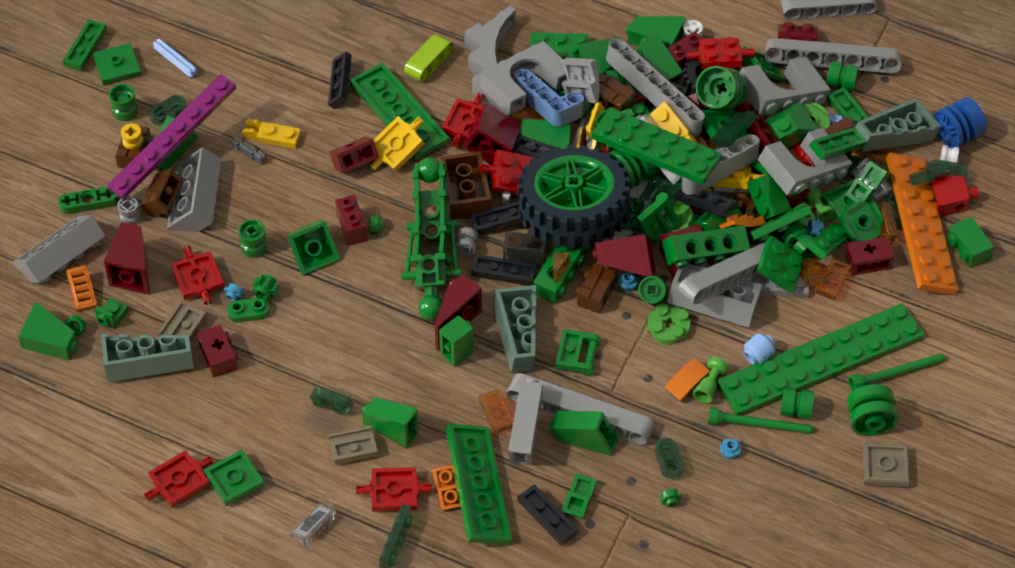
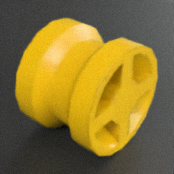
[121,123,143,150]

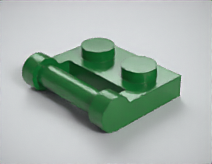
[637,192,682,245]
[555,329,601,376]

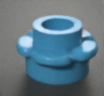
[808,217,824,237]
[618,271,638,291]
[224,283,244,301]
[720,438,742,459]

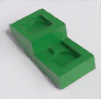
[845,161,889,202]
[561,473,597,519]

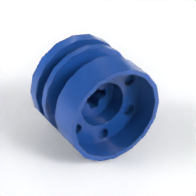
[933,97,987,148]

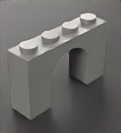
[479,41,567,115]
[740,57,831,115]
[758,128,852,195]

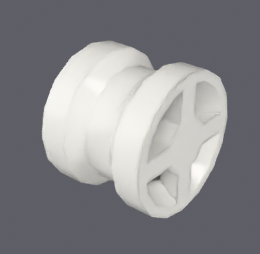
[682,20,703,38]
[939,145,959,167]

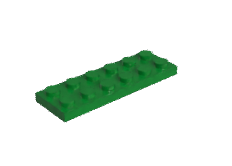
[350,62,450,161]
[591,107,722,185]
[445,423,513,545]

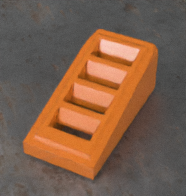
[66,265,97,312]

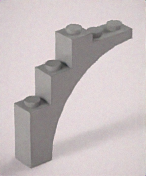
[464,6,516,116]

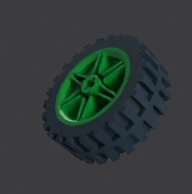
[518,145,630,248]

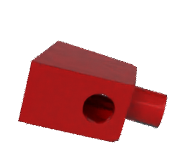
[929,174,979,217]

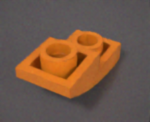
[719,213,766,230]
[664,358,710,402]
[432,465,461,511]

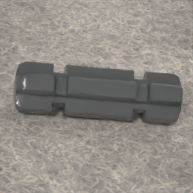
[232,136,267,164]

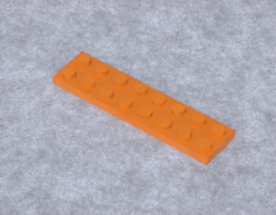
[886,153,959,295]

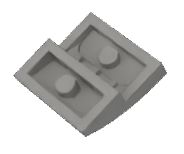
[562,58,600,103]

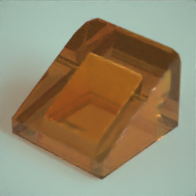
[553,253,570,283]

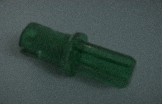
[909,163,950,186]

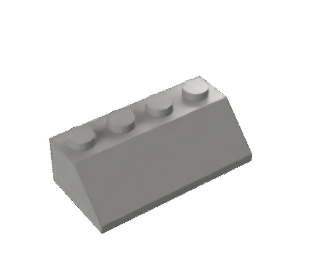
[167,147,222,232]
[12,215,105,284]
[667,263,762,328]

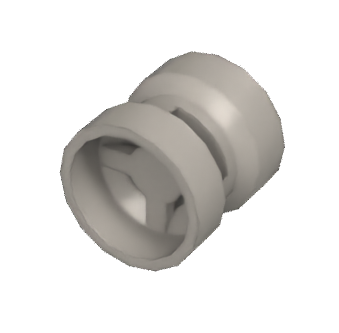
[117,196,140,224]
[456,227,478,256]

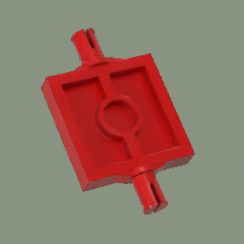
[686,37,755,69]
[442,93,485,148]
[479,149,533,195]
[171,245,224,305]
[144,450,214,508]
[356,467,432,512]

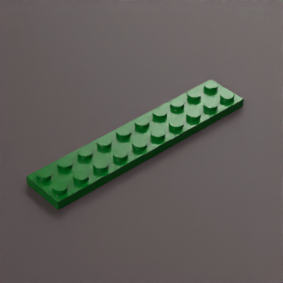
[716,303,925,415]

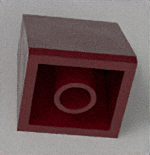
[462,103,521,165]
[104,222,150,295]
[593,234,657,277]

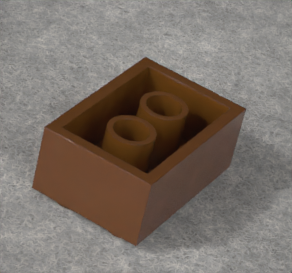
[440,151,491,220]

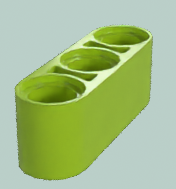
[404,34,453,82]

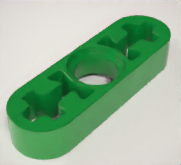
[58,186,119,214]

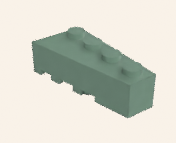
[855,98,941,152]
[492,285,536,373]
[101,334,194,382]

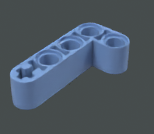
[514,69,584,127]

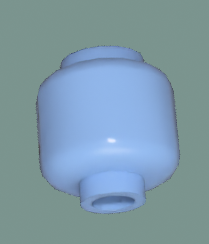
[743,333,775,365]

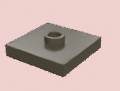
[863,443,910,487]

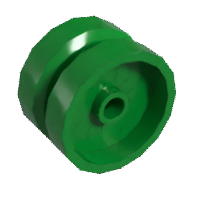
[846,384,899,436]

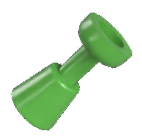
[805,185,835,223]
[692,357,729,404]

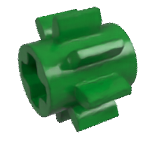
[252,274,279,300]

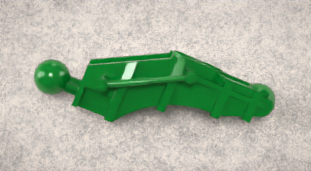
[401,157,462,321]

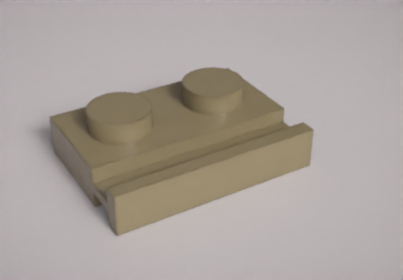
[158,301,207,341]
[328,426,378,465]

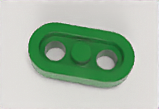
[227,298,270,323]

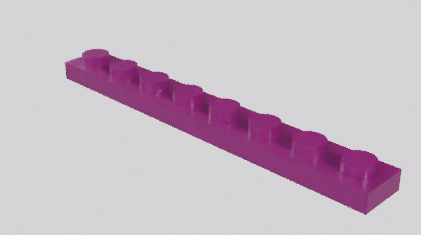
[107,74,237,200]

